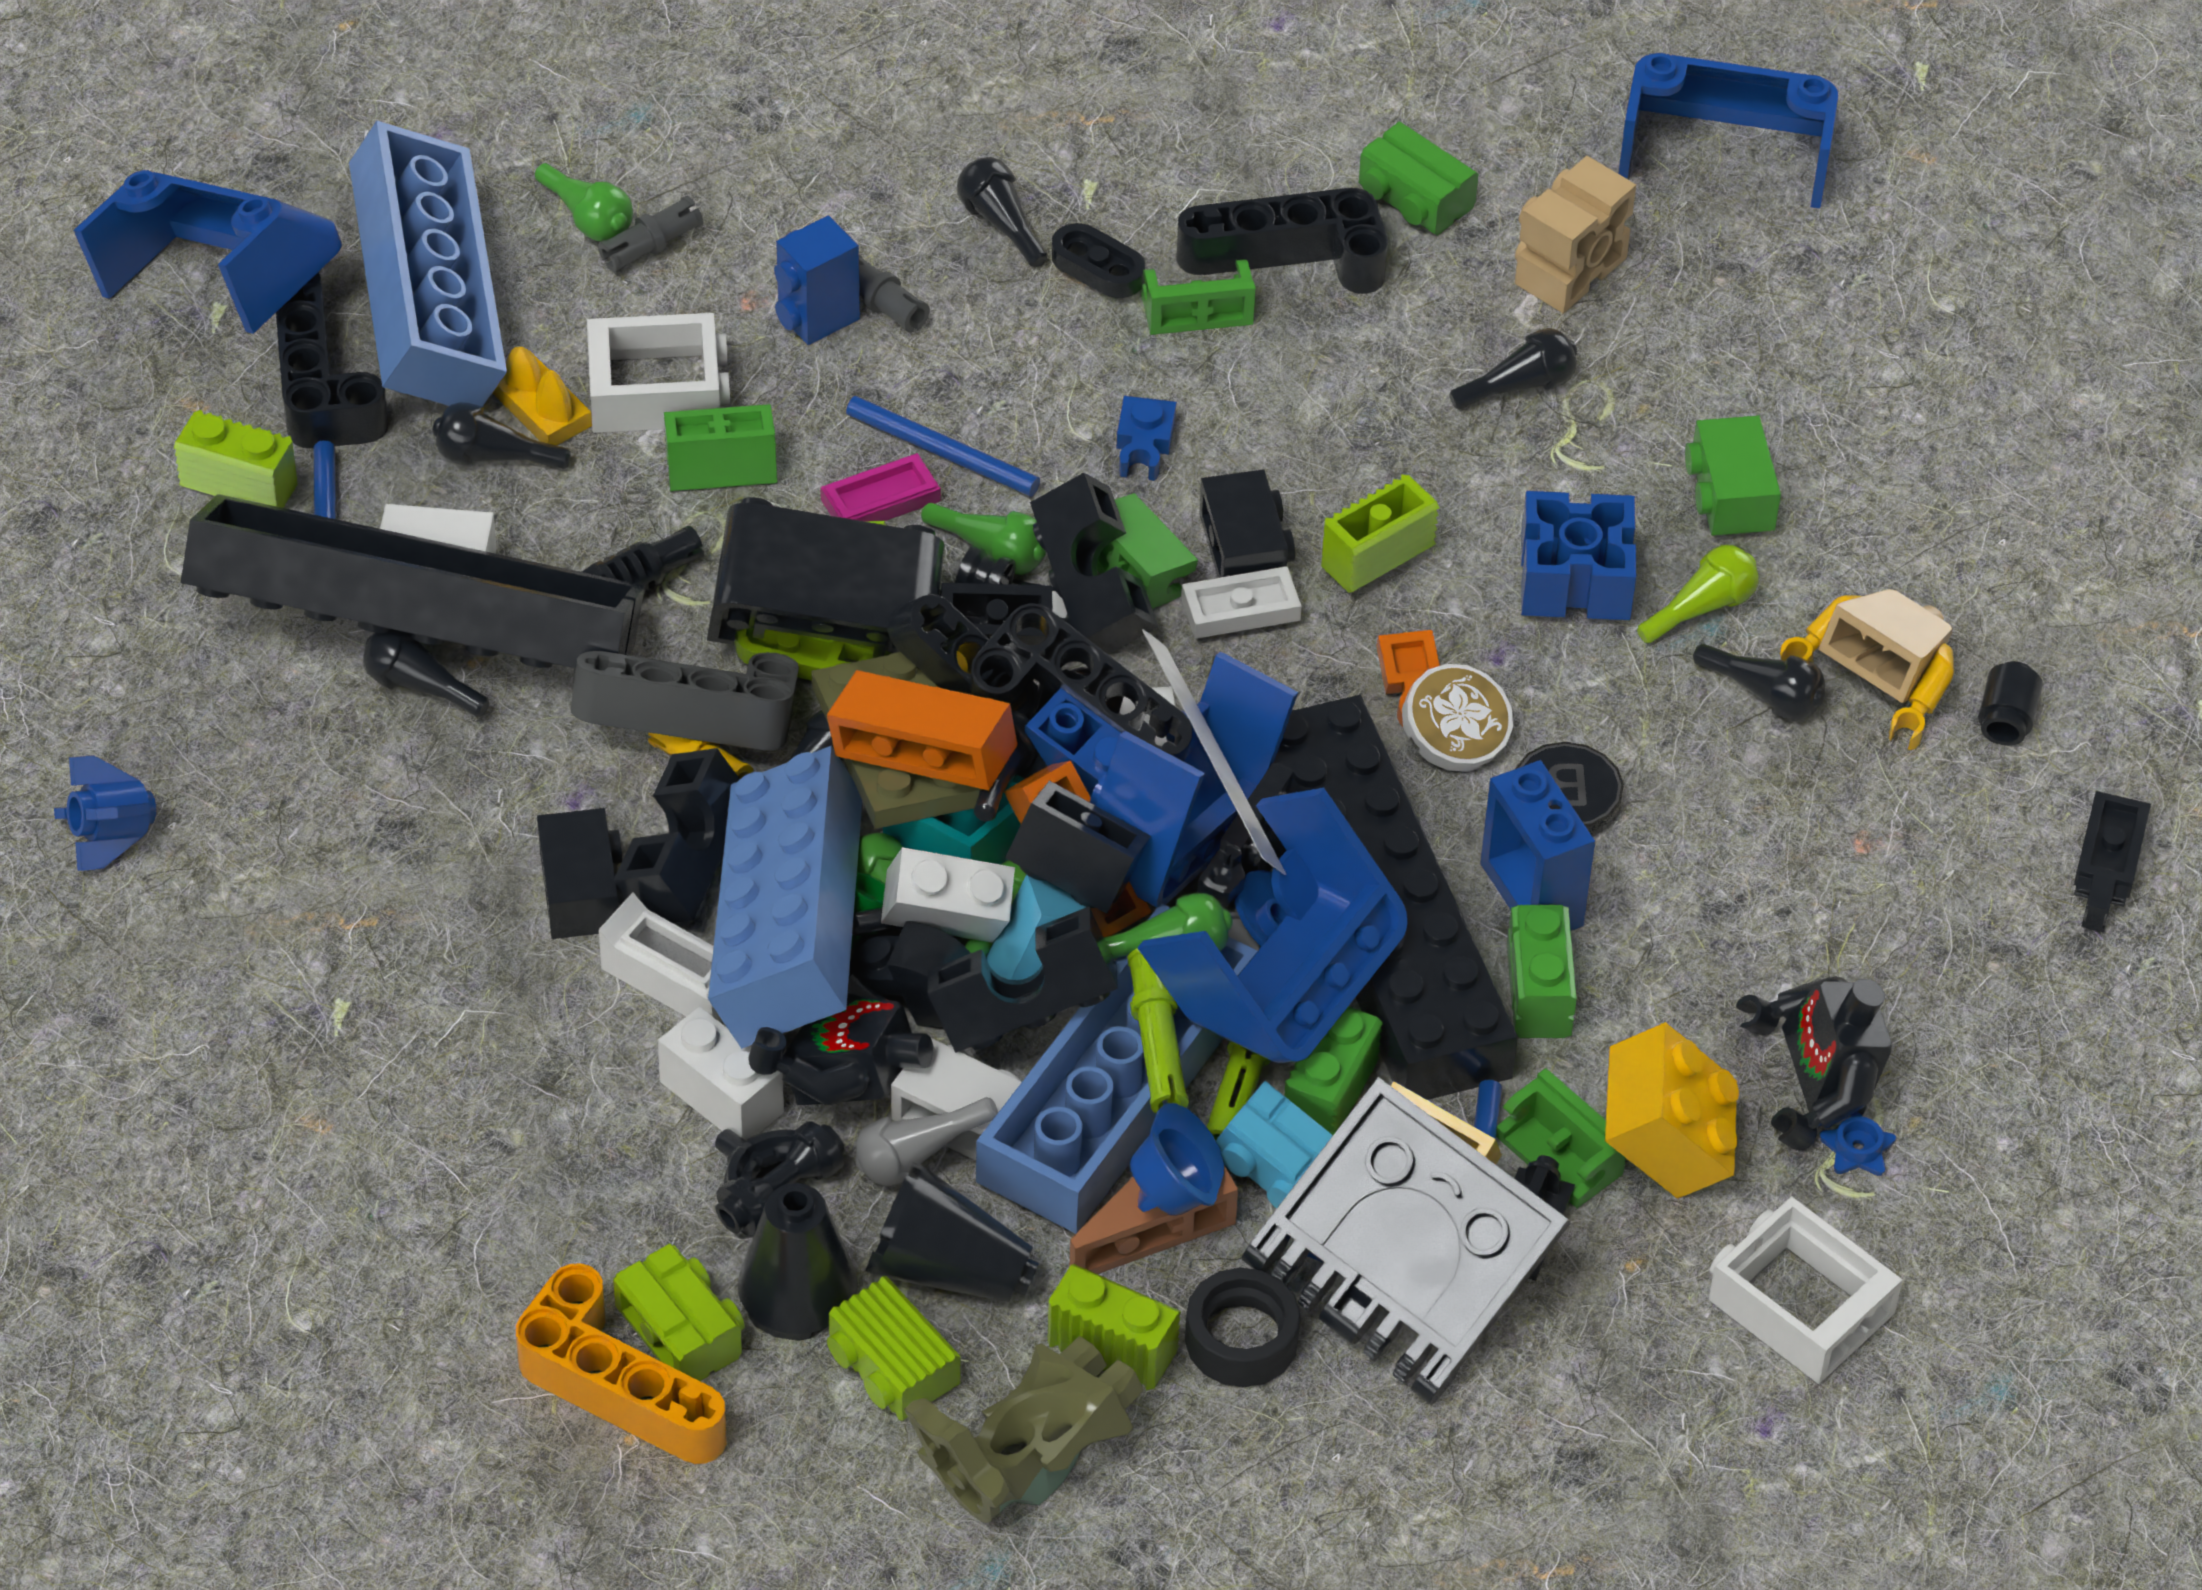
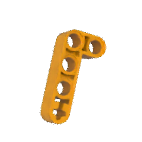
[516,1263,727,1464]

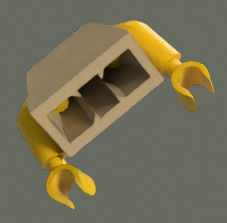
[1780,589,1954,750]

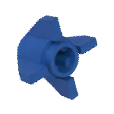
[54,755,156,871]

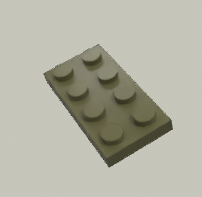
[812,652,980,829]

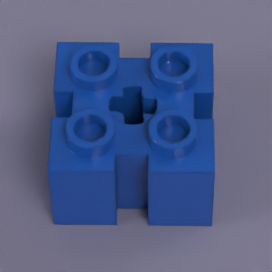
[1521,491,1636,620]

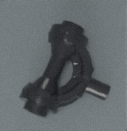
[715,1121,844,1236]

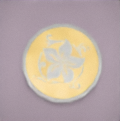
[1402,664,1513,772]

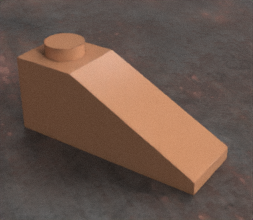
[1069,1165,1238,1274]

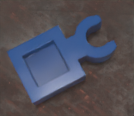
[1116,396,1177,481]

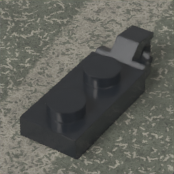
[1197,762,1294,907]
[2074,791,2151,932]

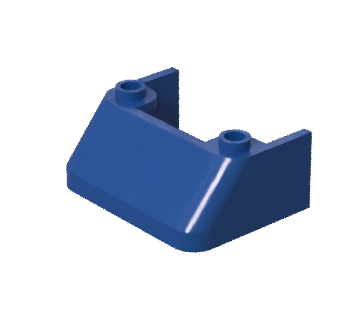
[1618,53,1838,209]
[73,170,342,334]
[1090,651,1299,908]
[1137,788,1407,1063]

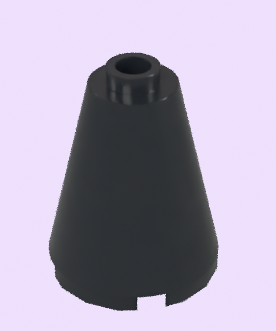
[865,1162,1039,1302]
[738,1183,858,1341]

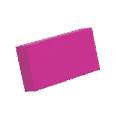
[820,453,941,522]

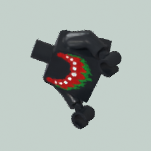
[748,973,933,1105]
[1736,976,1892,1150]

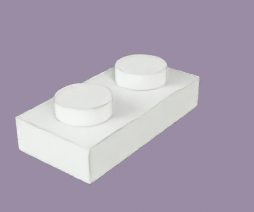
[1181,566,1302,639]

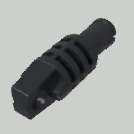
[581,526,704,593]

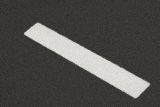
[1142,629,1286,875]

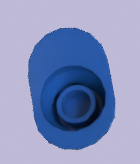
[1130,1103,1224,1216]

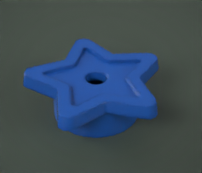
[1820,1112,1896,1176]

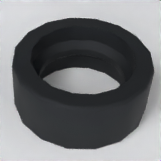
[1184,1267,1301,1387]

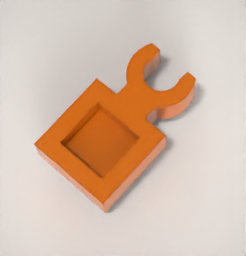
[1376,630,1440,727]

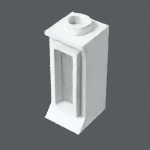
[599,892,722,1023]

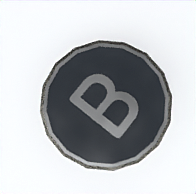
[1515,742,1624,837]

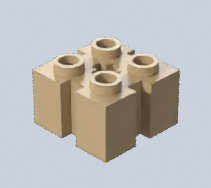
[1515,155,1636,314]

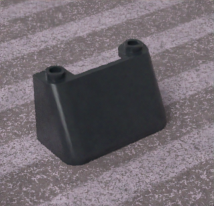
[707,497,945,658]

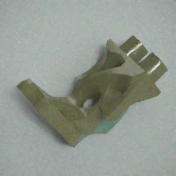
[904,1336,1144,1523]

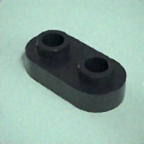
[1052,223,1145,298]

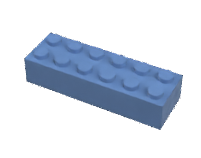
[349,121,507,407]
[708,745,862,1049]
[976,903,1257,1234]

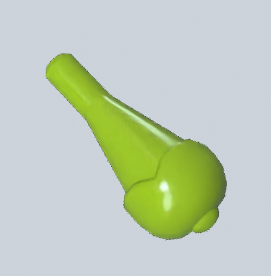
[1637,545,1759,644]

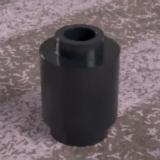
[1978,661,2043,746]

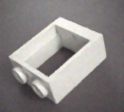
[587,313,730,433]
[1708,1196,1903,1384]

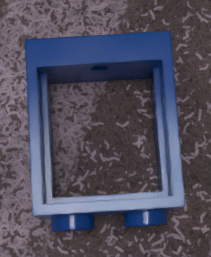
[1480,760,1595,931]

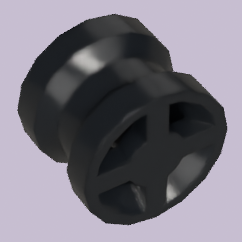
[955,546,1016,584]

